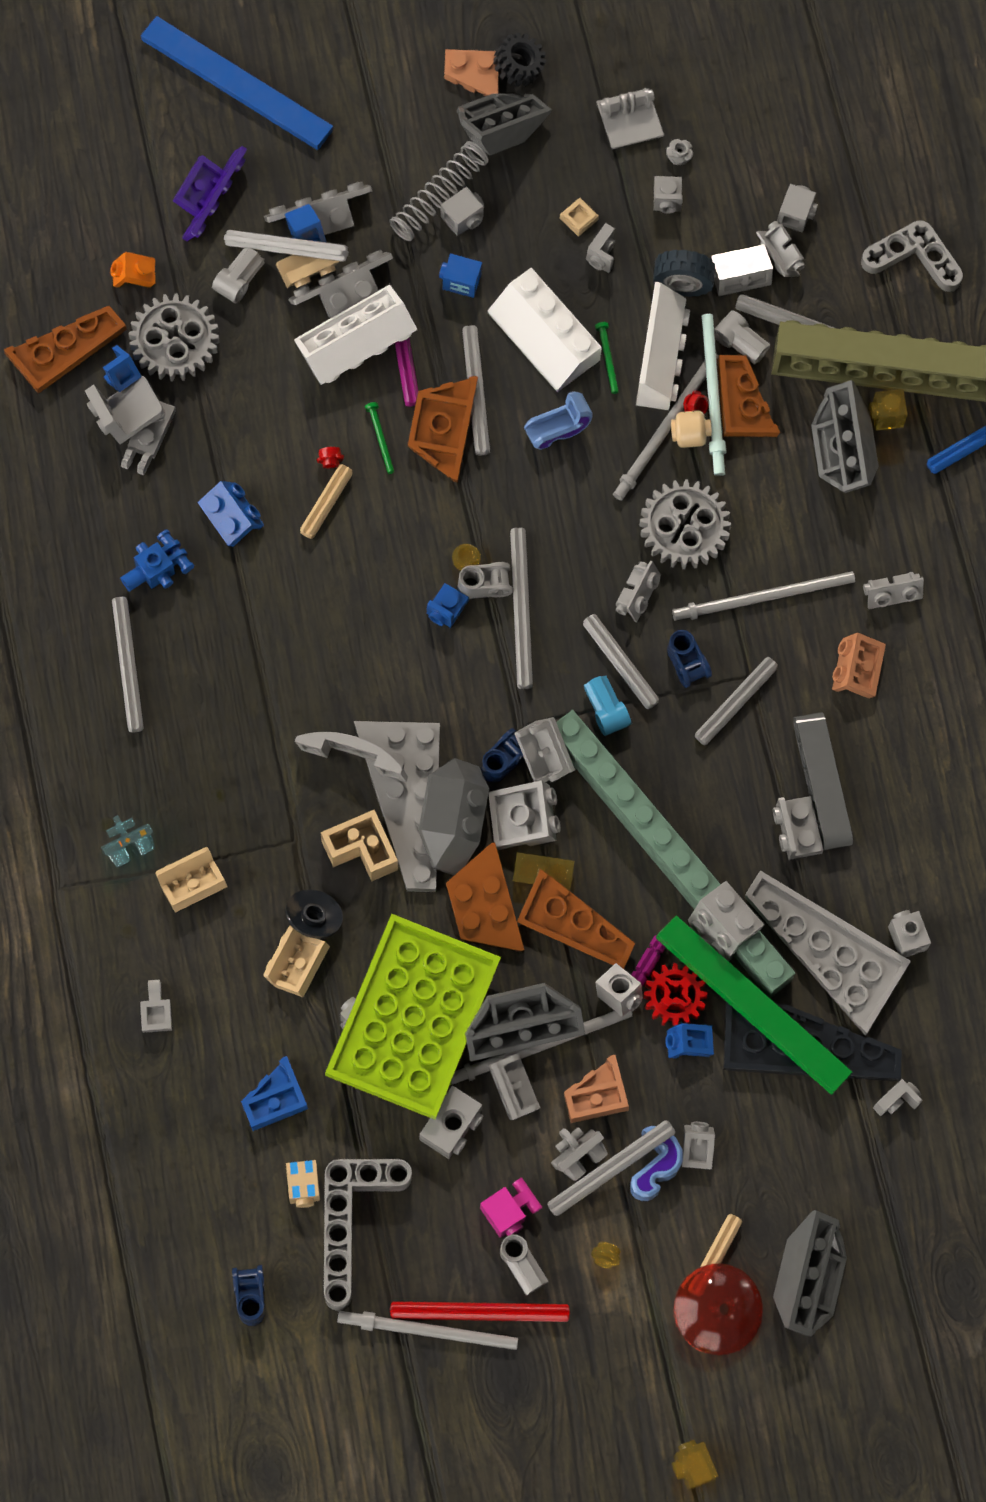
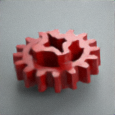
[643,963,707,1027]

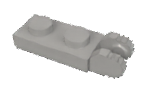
[121,401,176,475]

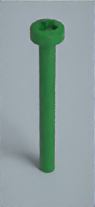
[595,322,619,394]
[365,402,394,474]

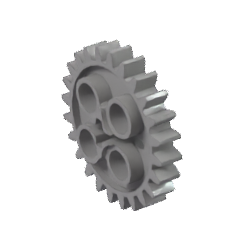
[129,294,219,381]
[639,479,731,569]

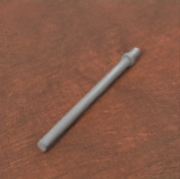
[613,354,718,500]
[672,571,855,621]
[451,1011,633,1085]

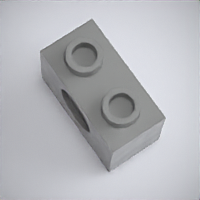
[419,1085,484,1159]

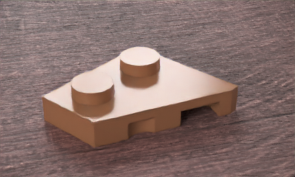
[444,49,499,96]
[564,1055,629,1123]

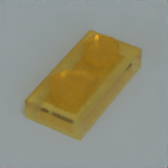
[513,852,575,890]

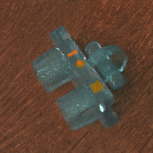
[100,815,155,867]

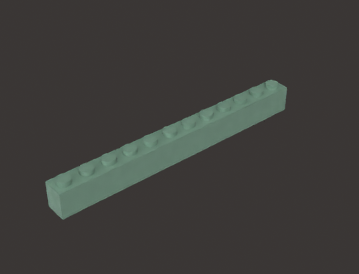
[556,710,795,998]

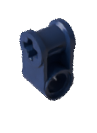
[667,630,712,688]
[481,728,525,783]
[232,1265,265,1326]

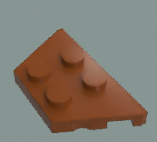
[408,376,478,482]
[446,842,524,952]

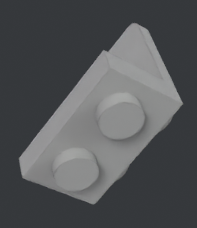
[85,376,165,444]
[688,881,764,961]

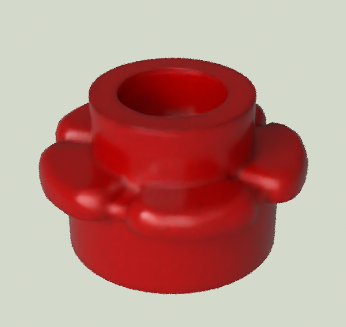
[683,390,709,414]
[317,447,344,469]

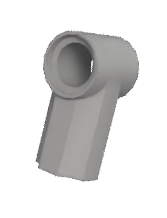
[212,247,264,304]
[714,311,770,364]
[500,1235,548,1296]

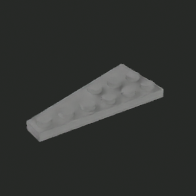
[354,721,440,892]
[745,871,911,1036]

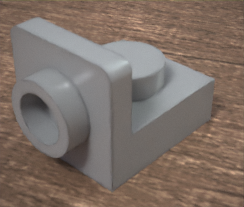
[654,176,683,214]
[586,223,615,273]
[873,1079,922,1116]
[682,1122,715,1169]

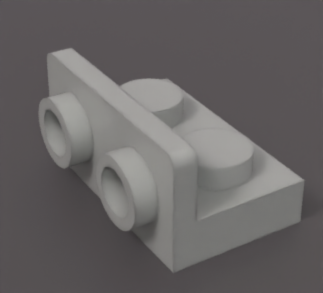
[773,796,823,860]

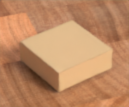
[560,198,599,237]

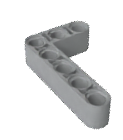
[324,1159,412,1311]

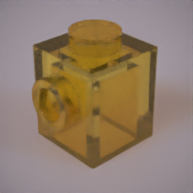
[869,389,908,431]
[671,1440,718,1491]

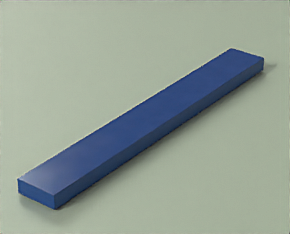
[141,16,333,150]

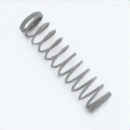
[390,141,488,241]

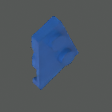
[241,1056,308,1131]

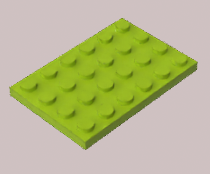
[325,914,501,1120]

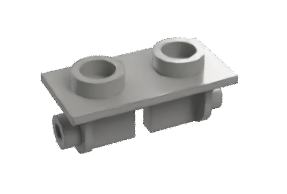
[756,221,805,277]
[616,561,661,622]
[863,572,924,610]

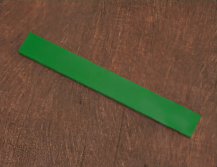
[656,915,852,1095]

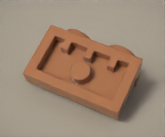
[832,633,886,699]

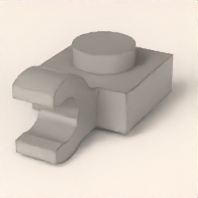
[140,980,172,1033]

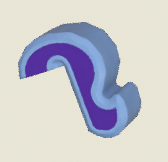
[524,392,593,449]
[630,1126,683,1201]

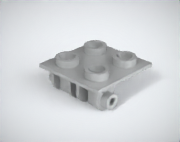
[597,88,664,149]

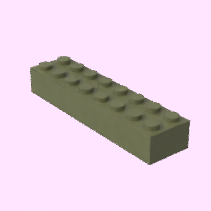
[771,320,986,402]

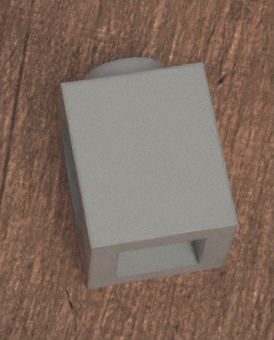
[596,963,643,1017]

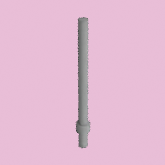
[337,1311,518,1350]

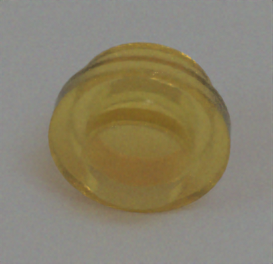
[452,544,480,571]
[591,1242,621,1268]

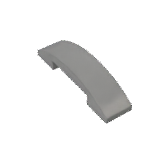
[295,732,408,782]

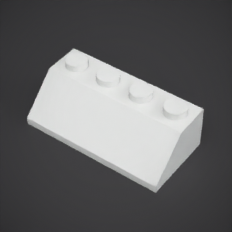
[488,268,602,392]
[636,282,690,410]
[294,285,418,385]

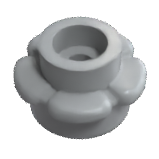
[666,139,693,165]

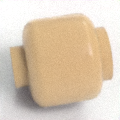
[671,411,712,448]

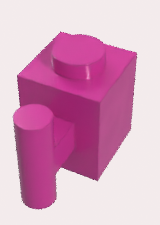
[480,1178,542,1238]

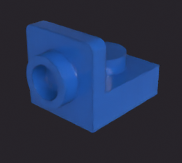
[427,583,469,628]
[665,1023,714,1058]

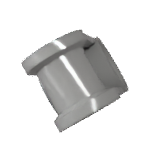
[457,562,513,599]

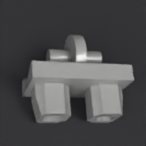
[551,1127,608,1181]

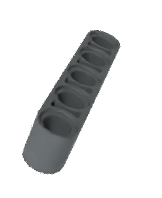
[793,712,853,850]

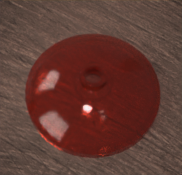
[674,1263,763,1355]

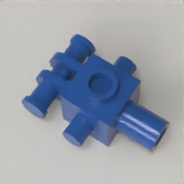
[120,530,194,592]

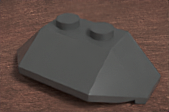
[457,94,552,156]
[811,380,879,493]
[418,758,489,875]
[465,983,585,1061]
[773,1211,847,1336]

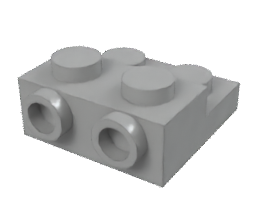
[488,780,561,850]

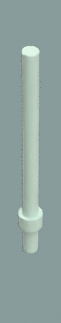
[702,314,726,476]

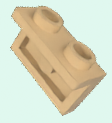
[276,255,340,288]
[156,847,227,913]
[264,925,330,997]

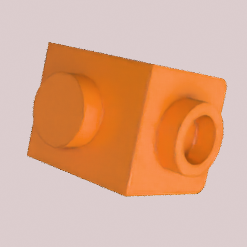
[111,252,155,288]

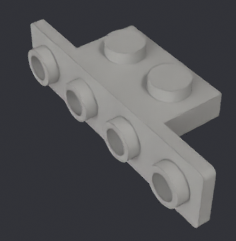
[264,182,372,235]
[289,250,393,318]

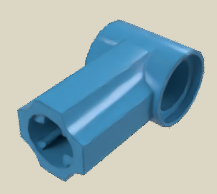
[584,676,631,736]

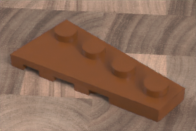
[4,306,127,394]
[517,869,636,969]

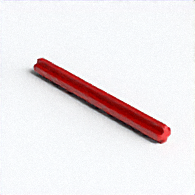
[390,1302,570,1322]

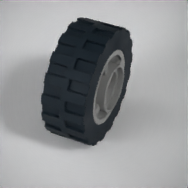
[653,250,716,297]

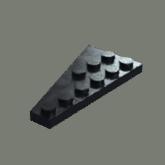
[723,1001,902,1081]

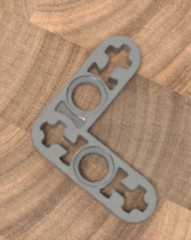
[861,221,963,292]

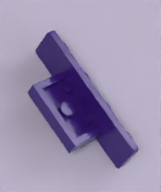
[173,146,247,241]

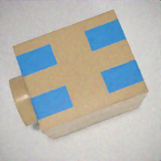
[286,1160,320,1208]

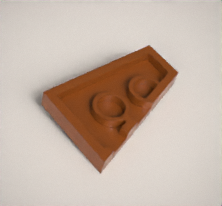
[717,355,780,437]

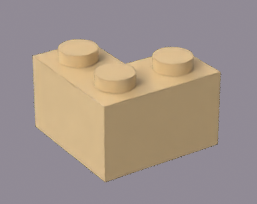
[321,810,398,881]

